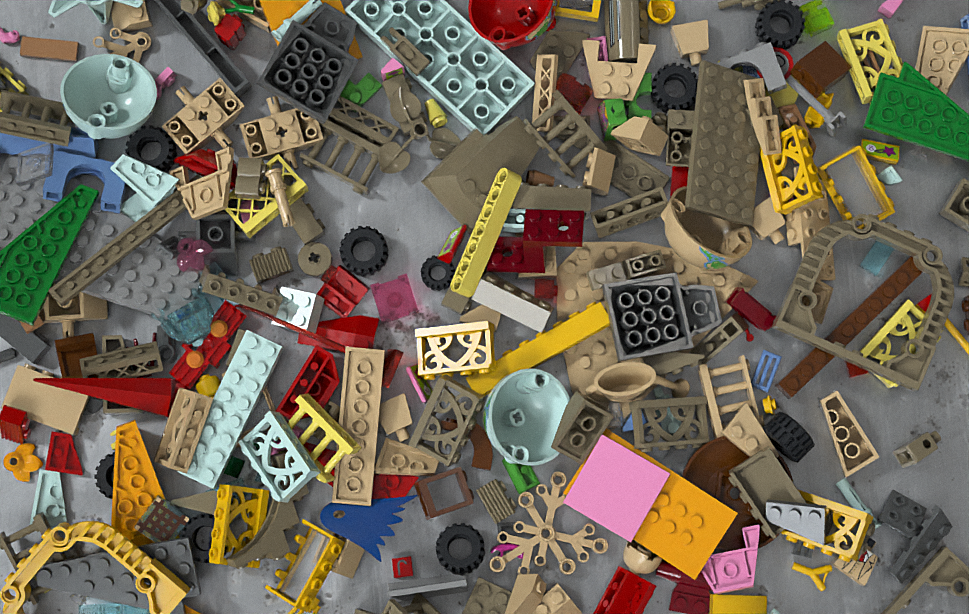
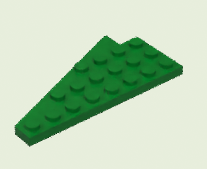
[863,62,969,162]
[0,184,99,326]

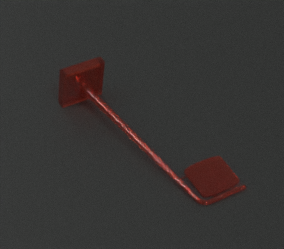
[234,303,404,388]

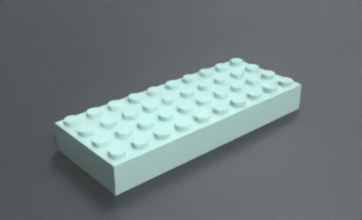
[345,0,535,136]

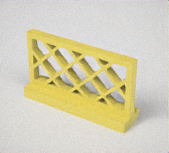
[225,154,309,239]

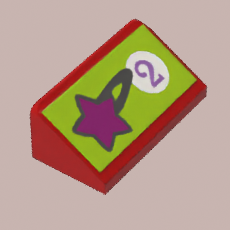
[437,225,467,264]

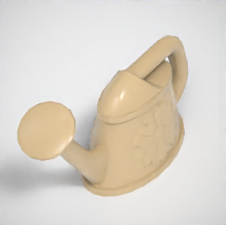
[585,362,690,402]

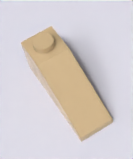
[505,574,547,614]

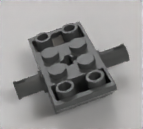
[178,199,256,275]

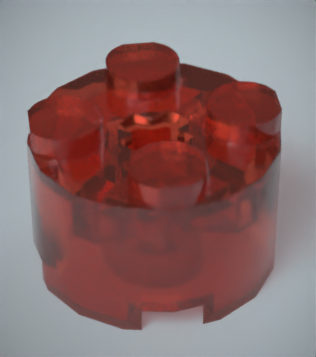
[555,73,593,115]

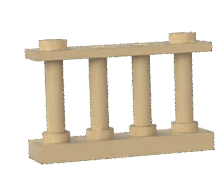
[697,355,764,440]

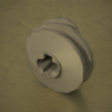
[298,242,332,277]

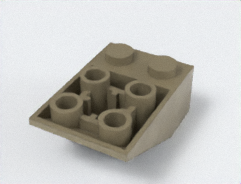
[665,109,695,167]

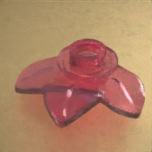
[177,238,213,272]

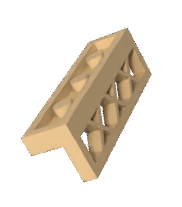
[532,55,558,133]

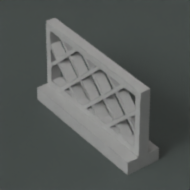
[387,573,468,602]

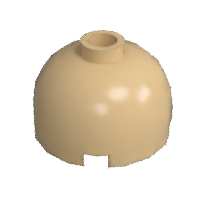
[623,540,662,575]

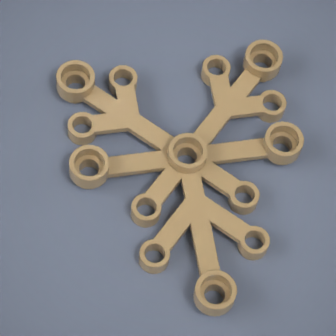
[489,472,608,575]

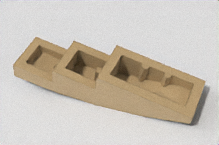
[743,78,782,155]

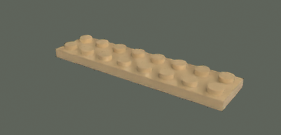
[332,346,385,506]

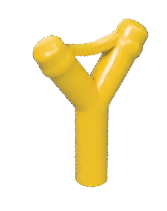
[791,562,832,591]

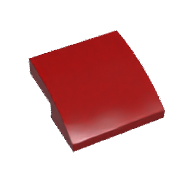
[317,265,370,318]

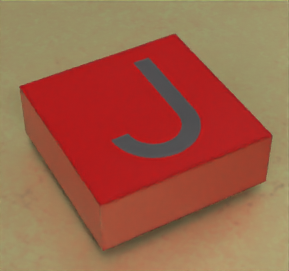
[392,556,414,578]

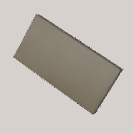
[586,140,671,198]

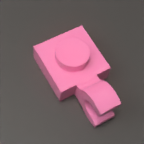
[155,67,177,100]

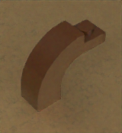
[441,418,493,471]

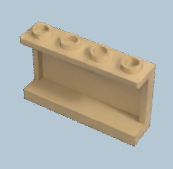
[1,363,90,436]

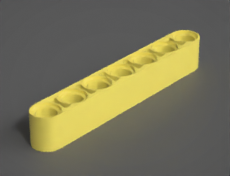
[450,168,522,297]

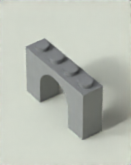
[716,42,787,95]

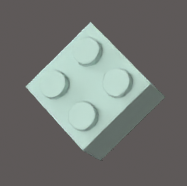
[272,287,324,336]

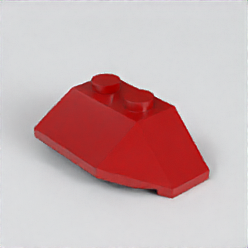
[174,148,238,190]
[276,345,340,420]

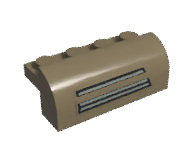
[604,0,649,63]

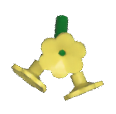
[207,0,255,26]

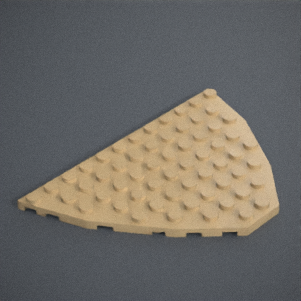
[556,241,759,432]

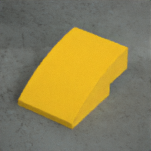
[709,594,767,614]

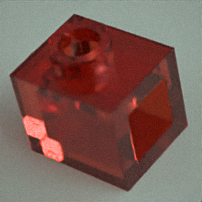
[534,279,558,302]

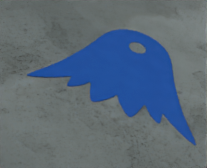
[320,495,418,562]

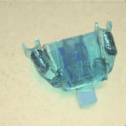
[151,286,214,347]

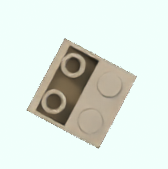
[582,147,616,196]

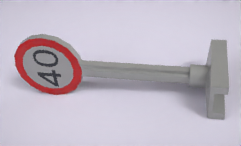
[756,47,847,138]

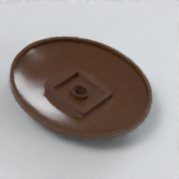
[681,436,793,551]

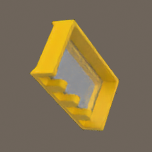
[817,145,895,229]
[265,519,345,612]

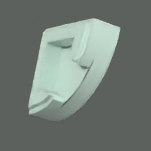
[876,165,902,185]

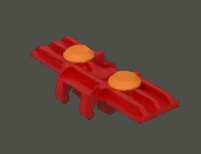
[169,300,247,389]

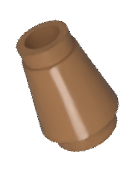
[526,169,555,187]

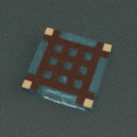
[134,495,190,542]

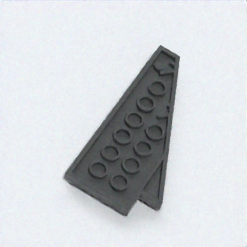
[36,536,201,614]

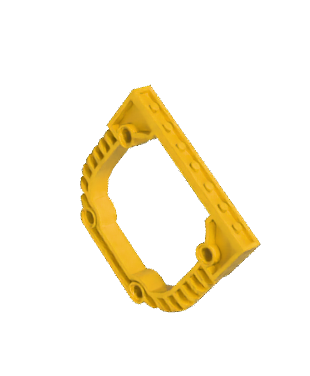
[0,520,191,614]

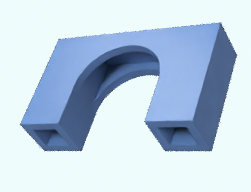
[43,151,127,214]

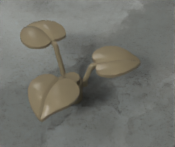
[378,87,461,174]

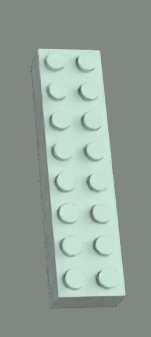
[178,330,284,489]

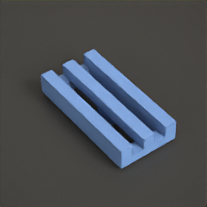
[751,350,782,393]

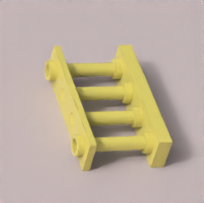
[278,394,361,483]

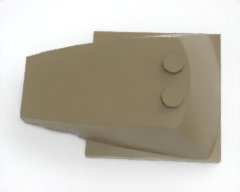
[421,116,540,236]

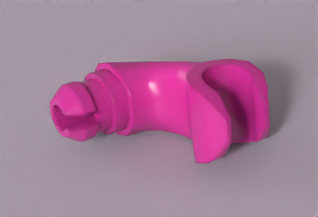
[490,542,524,559]

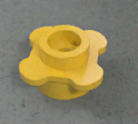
[763,395,777,415]

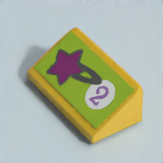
[860,139,900,165]

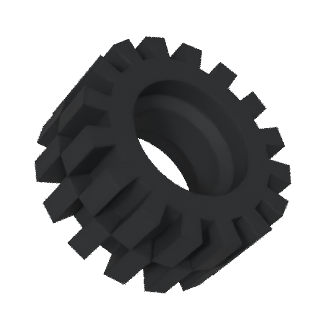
[421,255,455,291]

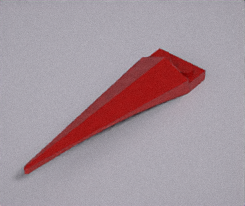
[33,378,189,418]

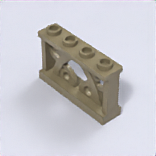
[408,374,485,467]
[629,396,710,452]

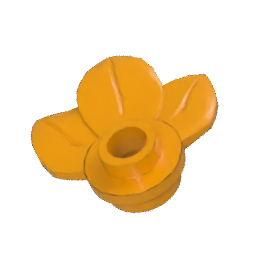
[3,443,43,482]

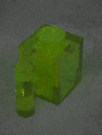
[799,0,834,37]

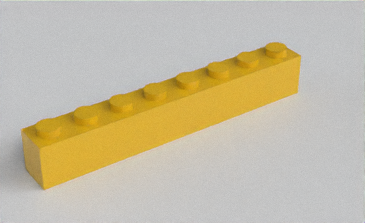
[466,301,610,396]

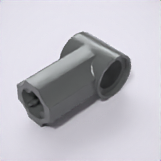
[157,324,178,364]

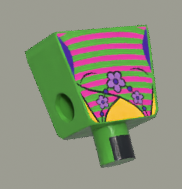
[597,98,627,141]

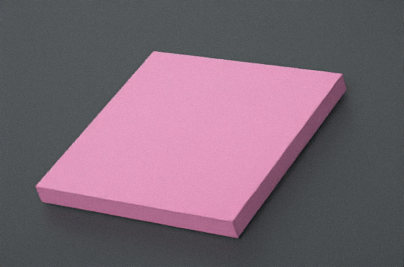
[563,435,670,542]

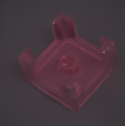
[370,273,419,324]

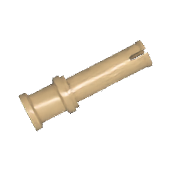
[265,168,295,227]

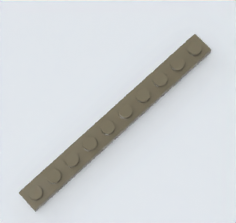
[48,174,202,306]

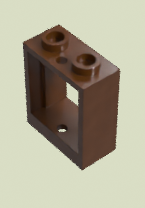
[414,466,474,520]

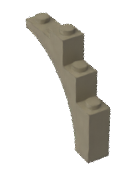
[226,449,309,569]

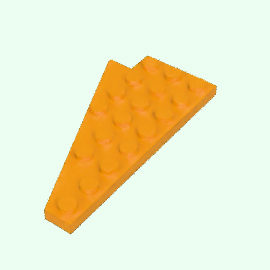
[111,420,180,546]

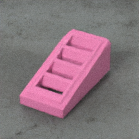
[878,0,903,18]

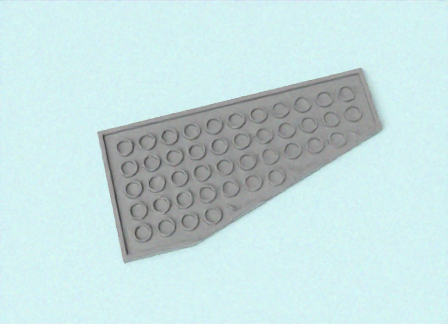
[0,154,202,326]

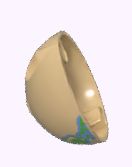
[661,186,752,269]

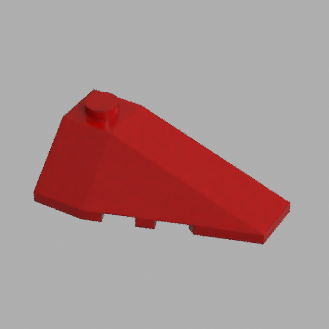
[297,315,379,352]

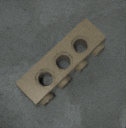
[590,187,668,239]

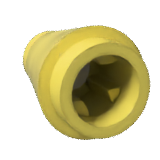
[424,99,448,128]

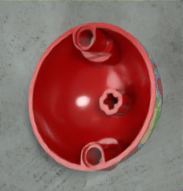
[468,0,558,50]

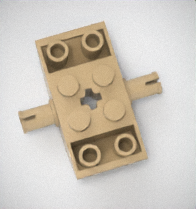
[162,78,245,154]
[240,96,324,172]
[39,283,108,339]

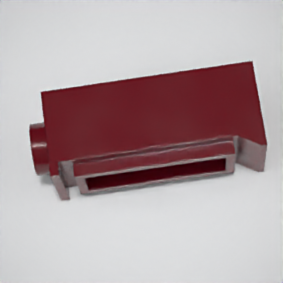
[725,287,776,332]

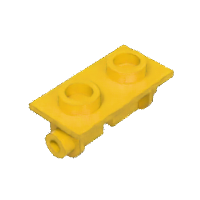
[804,92,834,129]

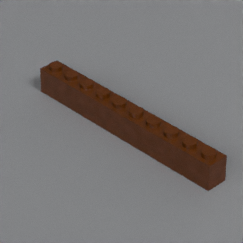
[775,256,923,399]

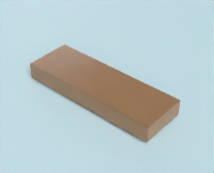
[20,36,79,62]

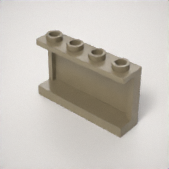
[728,446,806,539]

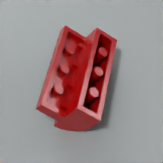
[593,566,656,614]

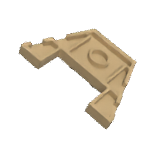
[582,40,657,101]
[169,147,234,220]

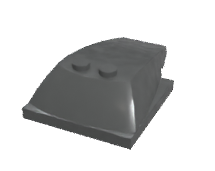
[257,2,359,124]
[602,272,723,362]

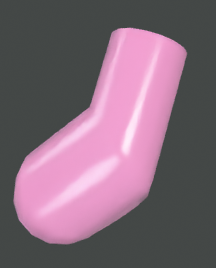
[0,27,20,44]

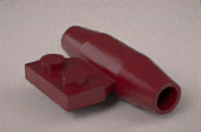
[655,560,712,614]

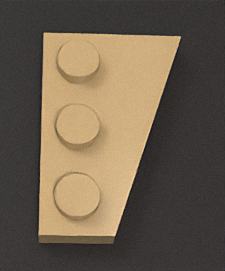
[721,403,779,458]
[374,438,439,476]

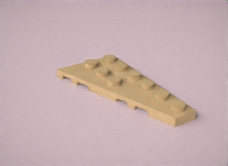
[915,26,969,96]

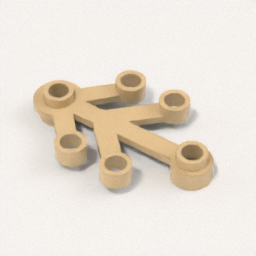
[93,28,151,82]

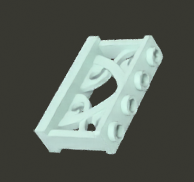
[238,411,320,503]

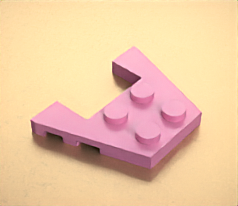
[701,525,760,595]

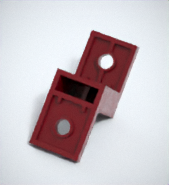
[487,209,585,273]

